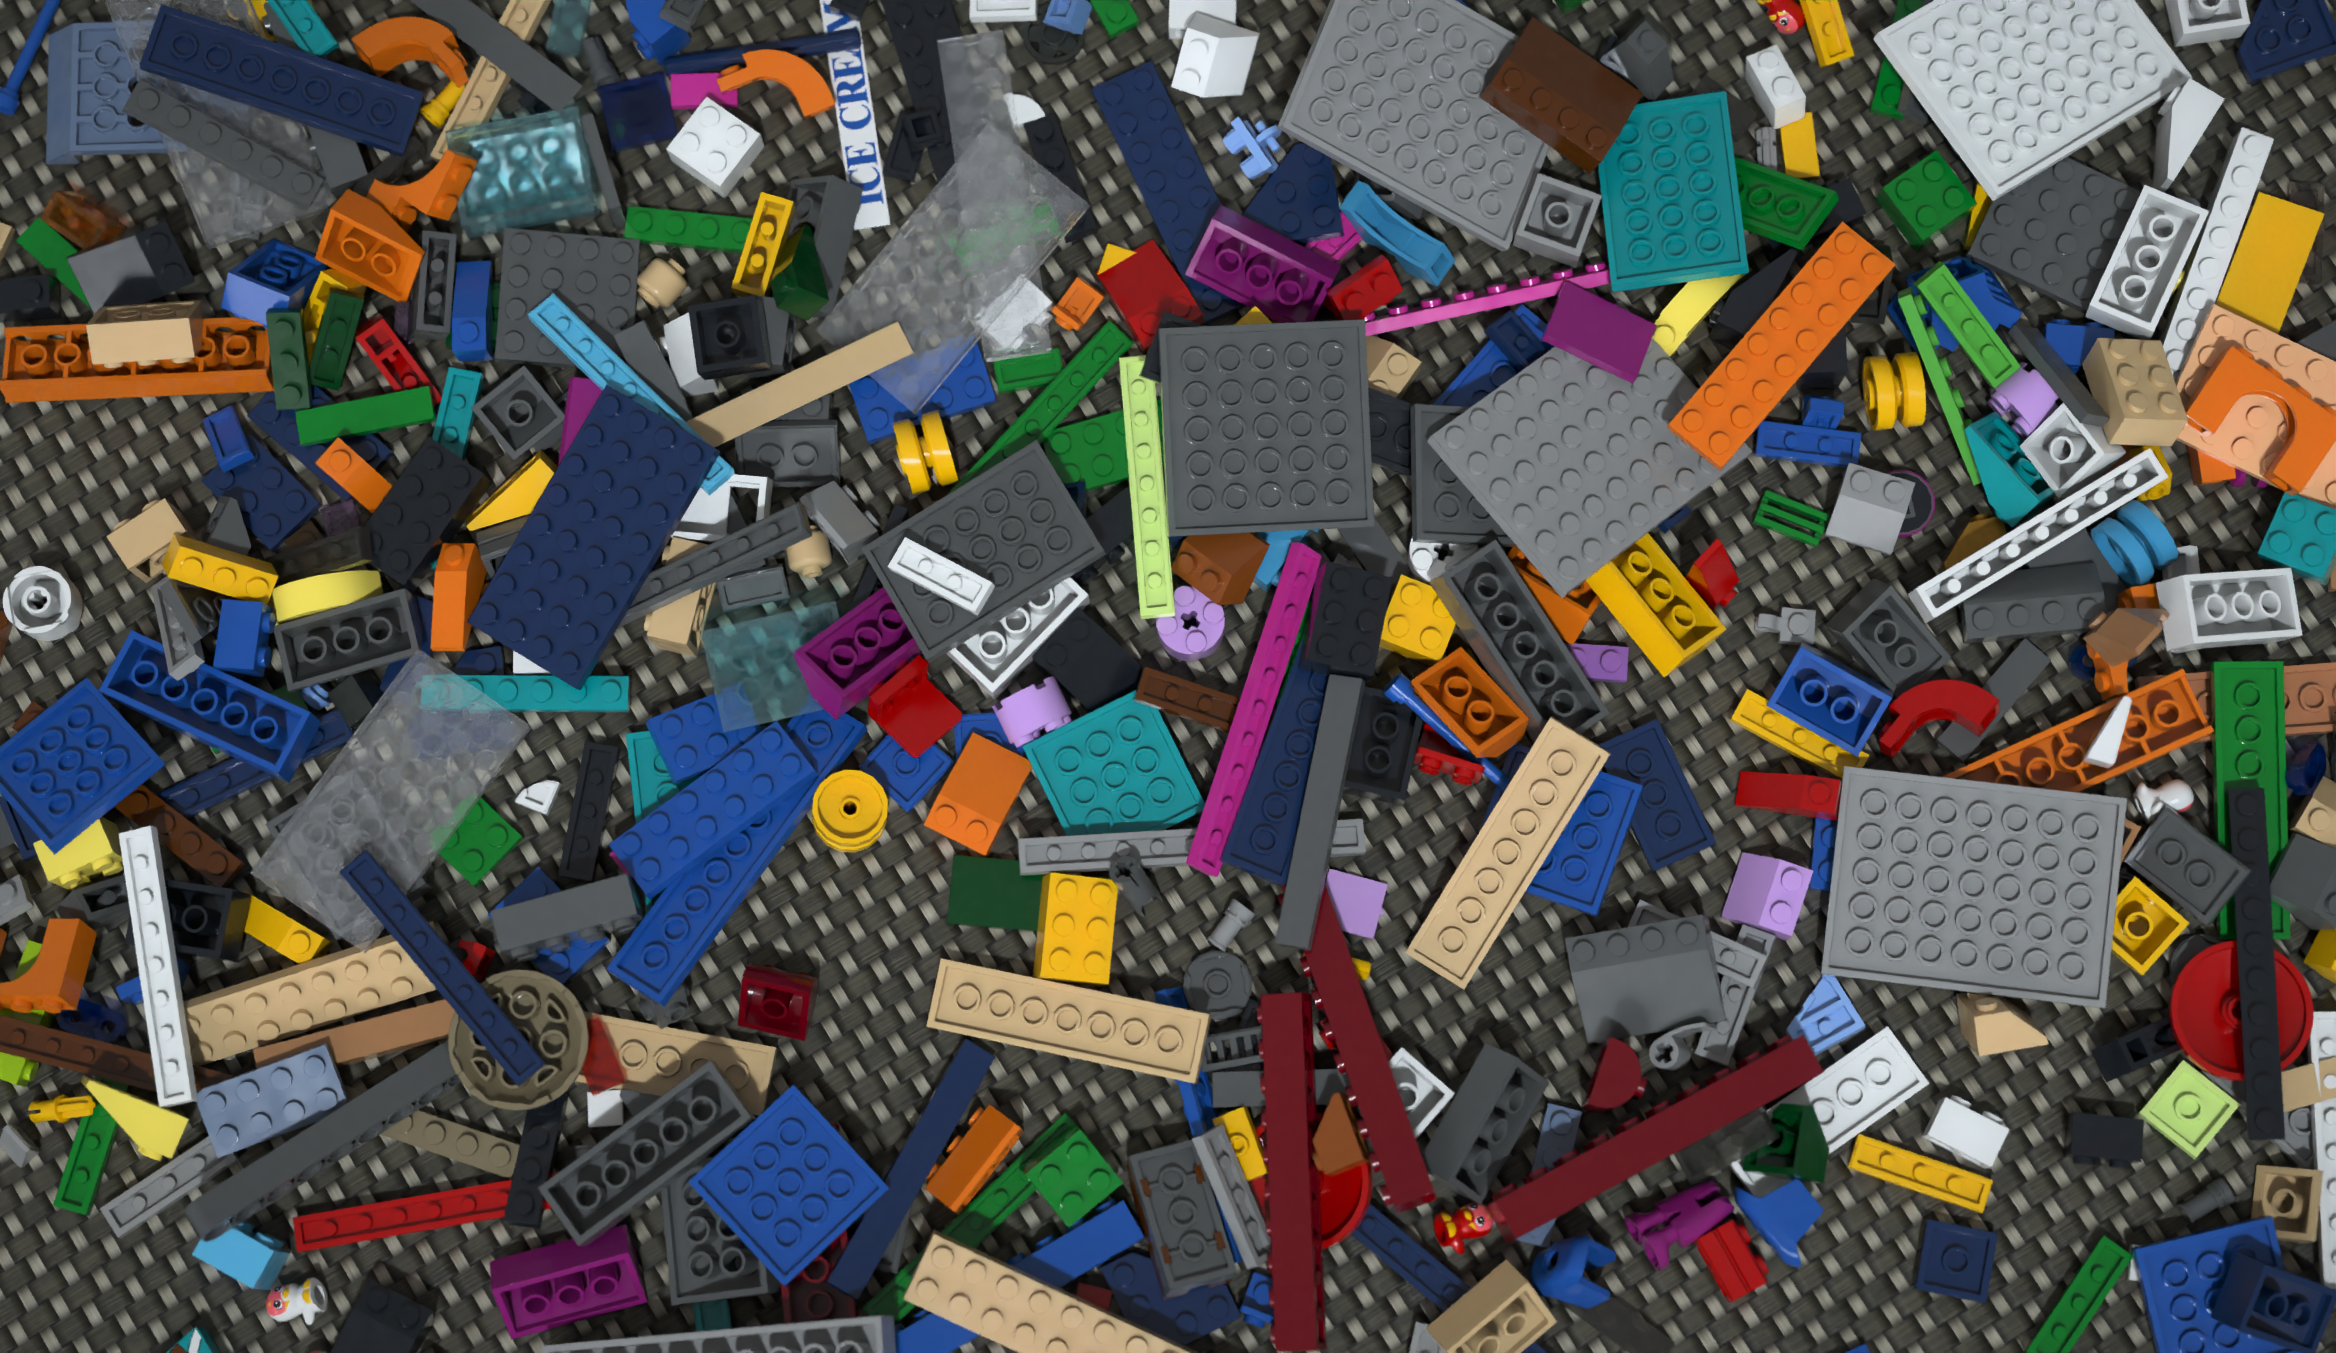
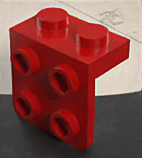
[1322,255,1404,321]
[868,655,962,758]
[1413,723,1485,786]

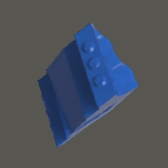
[1887,256,2022,353]

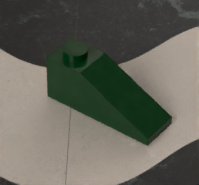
[770,224,829,321]

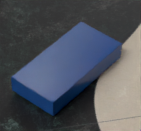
[202,405,255,472]

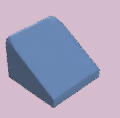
[1043,0,1092,35]

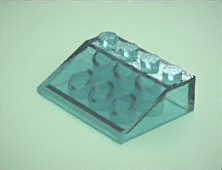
[445,106,600,238]
[699,601,840,732]

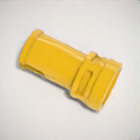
[420,80,465,128]

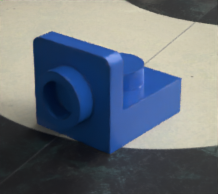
[1801,395,1844,430]
[1239,1272,1274,1328]

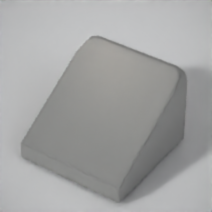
[0,1124,40,1168]

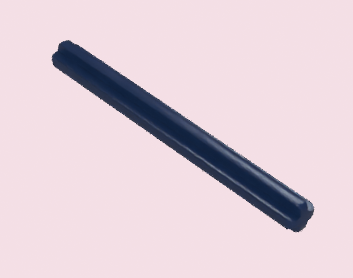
[664,30,861,77]

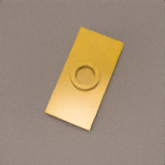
[1212,1107,1268,1182]

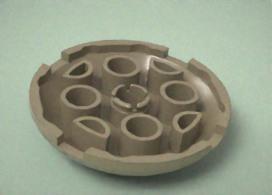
[448,970,589,1111]

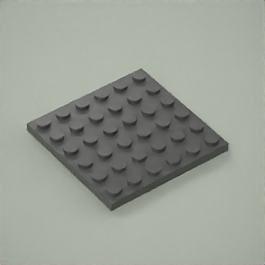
[1158,319,1375,537]

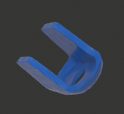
[1734,1179,1823,1268]
[1529,1234,1616,1308]

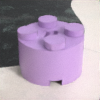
[1987,362,2059,441]
[1156,586,1225,661]
[992,676,1072,748]

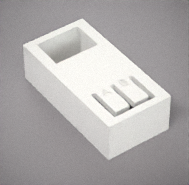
[670,474,773,543]

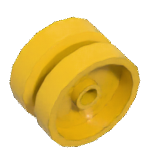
[1862,352,1926,431]
[892,410,959,495]
[812,770,888,853]

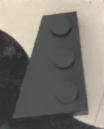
[160,579,240,645]

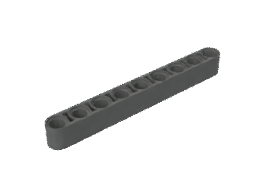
[184,1041,461,1242]

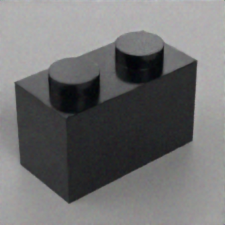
[2063,1112,2144,1169]

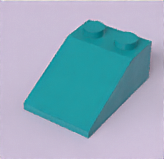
[1965,411,2056,528]

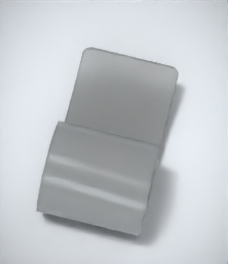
[1649,1023,1718,1071]

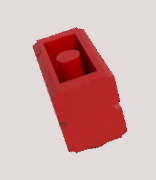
[1694,1219,1769,1303]

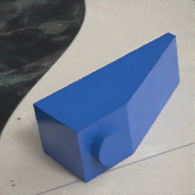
[452,261,493,362]

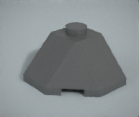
[1607,11,1674,102]

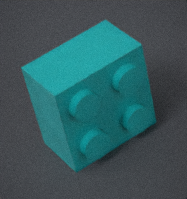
[2257,492,2336,586]

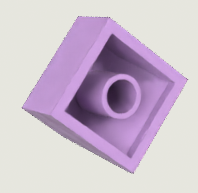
[1720,852,1813,941]

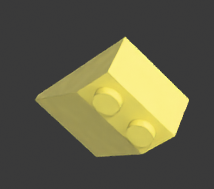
[81,1075,189,1161]

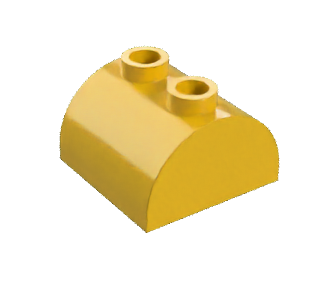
[2111,877,2189,976]

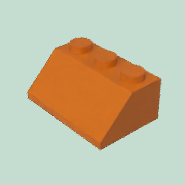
[1507,547,1601,645]
[1411,647,1529,758]
[925,1104,1024,1215]

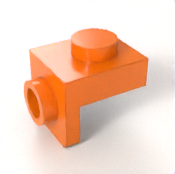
[1051,276,1106,331]

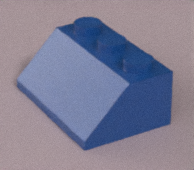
[1766,641,1893,757]

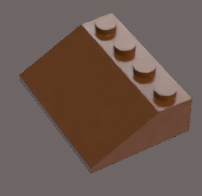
[1479,17,1643,174]

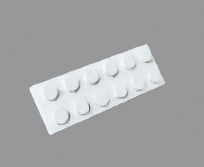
[1716,1026,1930,1198]

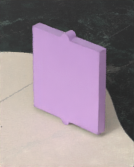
[1325,868,1388,940]

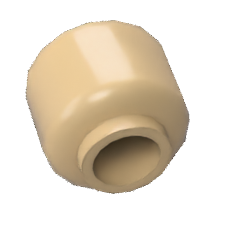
[637,258,687,309]
[786,526,832,578]

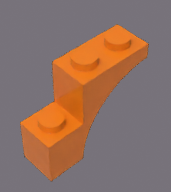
[366,149,478,232]
[2086,583,2161,701]

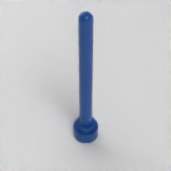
[0,0,61,116]
[1383,672,1511,791]

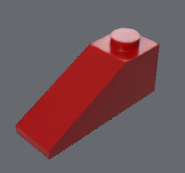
[354,312,442,406]
[1686,539,1739,611]
[1735,771,1842,821]

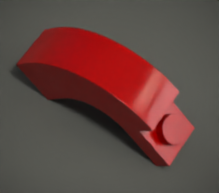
[1879,680,2000,760]

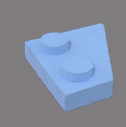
[1786,975,1865,1056]

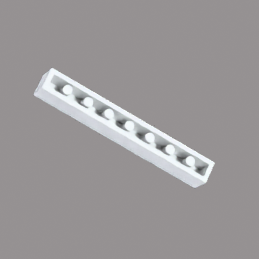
[2159,127,2274,381]
[1908,448,2168,623]

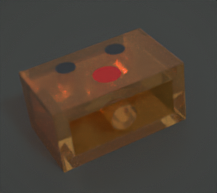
[40,190,128,249]

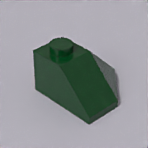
[1742,1103,1829,1184]

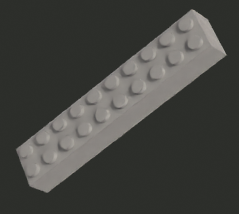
[541,1315,896,1353]

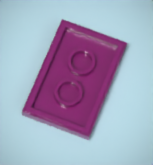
[1541,281,1657,384]

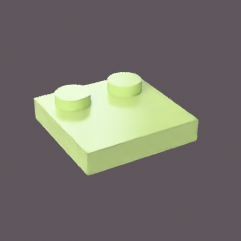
[2138,1060,2240,1160]

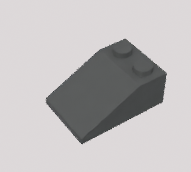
[1825,578,1951,699]

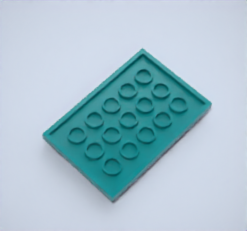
[1598,91,1749,292]

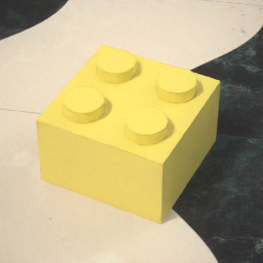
[33,817,124,891]

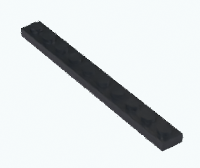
[2227,788,2285,1141]

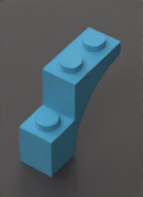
[1339,180,1456,287]

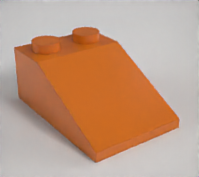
[315,189,425,305]
[923,732,1032,856]

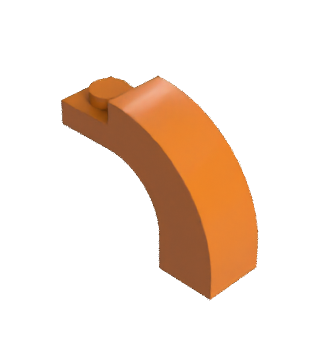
[351,17,469,88]
[716,49,836,119]

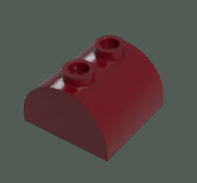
[738,963,818,1041]
[1582,1037,1648,1113]

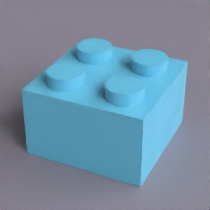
[192,1221,291,1290]

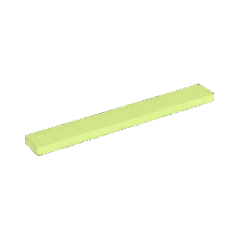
[1119,355,1176,619]

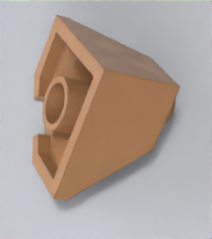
[2083,608,2170,668]

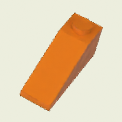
[314,437,393,514]
[430,543,487,651]

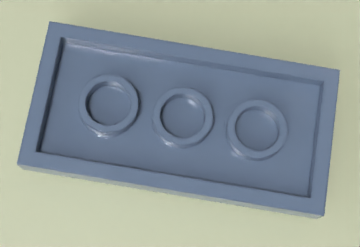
[196,1042,350,1158]

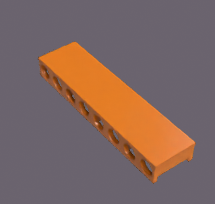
[0,317,274,403]
[1942,669,2214,793]

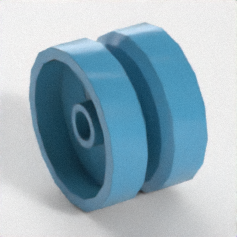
[2091,500,2178,587]

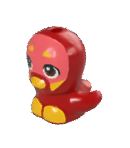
[1756,0,1806,34]
[1433,1202,1494,1254]

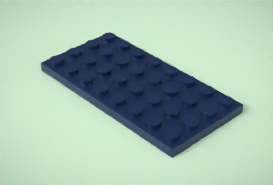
[467,385,721,690]

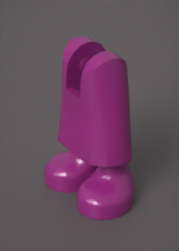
[1624,1180,1734,1271]

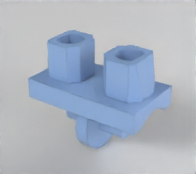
[1222,117,1282,180]

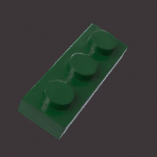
[309,287,364,391]
[266,308,313,410]

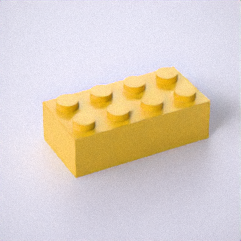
[1586,533,1726,677]

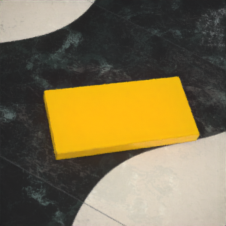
[2215,192,2325,334]

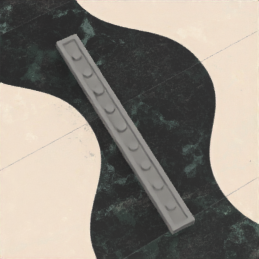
[1018,819,1366,876]

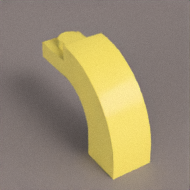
[1652,267,1752,357]
[267,570,383,632]

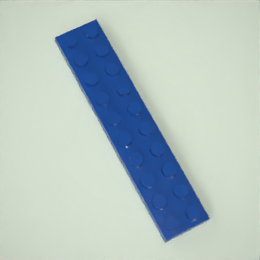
[606,694,868,1007]

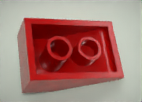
[1095,239,1203,355]

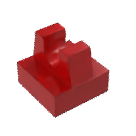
[458,940,496,983]

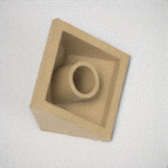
[2251,1165,2323,1244]

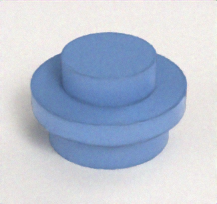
[300,683,332,711]

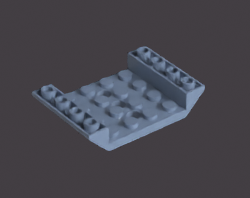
[46,20,249,165]

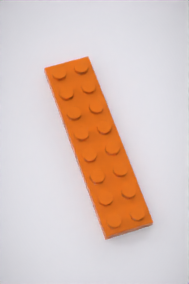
[1667,222,1896,471]

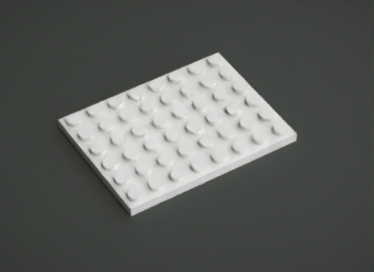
[1873,0,2193,201]

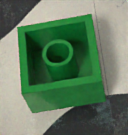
[1876,150,1977,252]
[1019,1123,1123,1228]

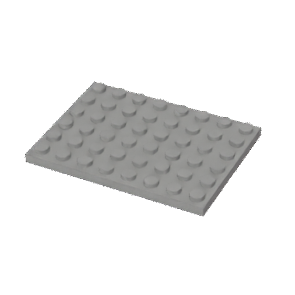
[1277,0,1550,252]
[1427,300,1753,598]
[1821,766,2127,1008]

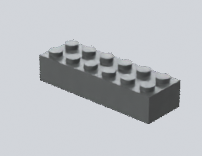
[1429,539,1610,743]
[538,1060,757,1246]

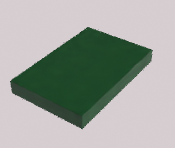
[947,855,1047,932]

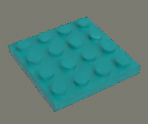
[1022,690,1205,836]

